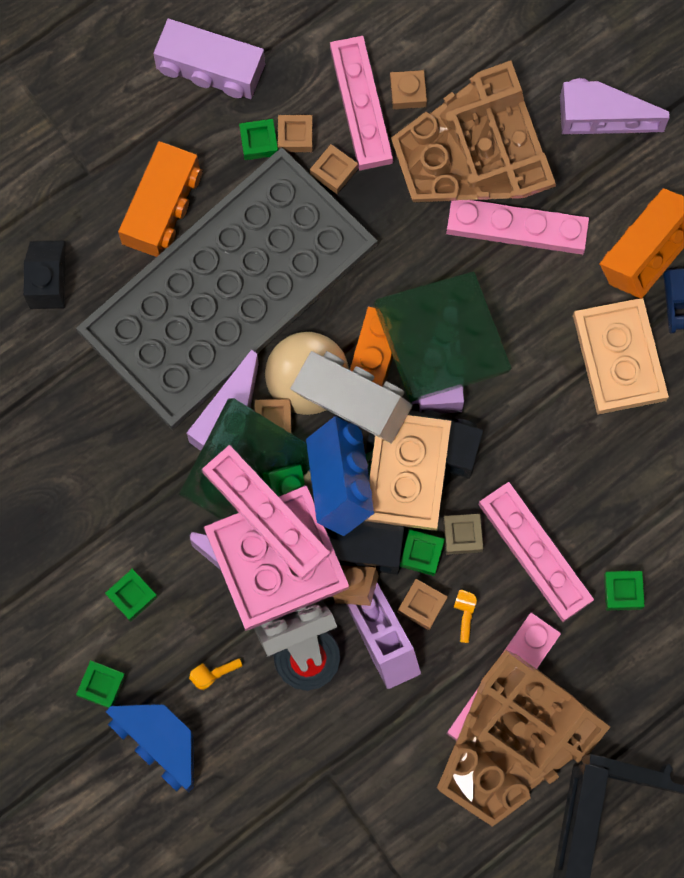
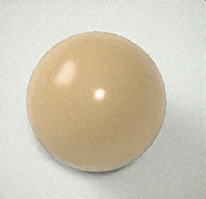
[265,332,349,415]

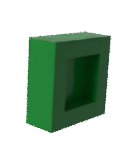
[239,119,278,160]
[263,464,305,497]
[400,530,444,576]
[105,569,158,622]
[604,571,645,610]
[76,660,126,709]

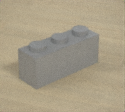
[290,351,412,444]

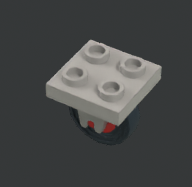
[254,600,340,691]

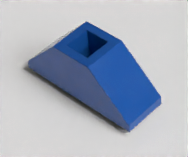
[106,705,194,793]

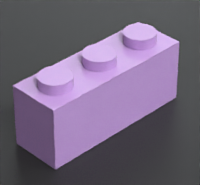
[153,19,265,99]

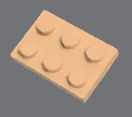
[573,298,669,415]
[365,415,451,531]

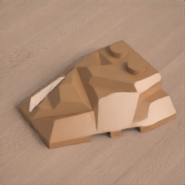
[391,61,556,202]
[437,650,610,827]

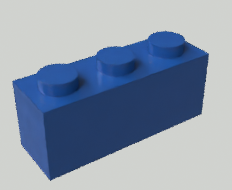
[306,416,374,536]

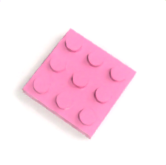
[204,486,349,631]

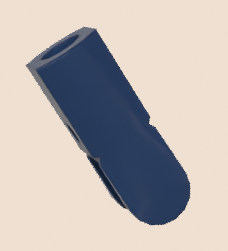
[663,269,684,334]

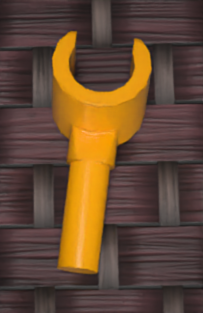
[453,590,477,643]
[189,658,242,690]

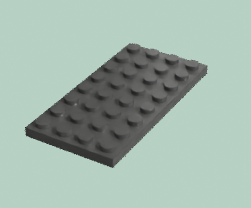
[76,147,377,430]

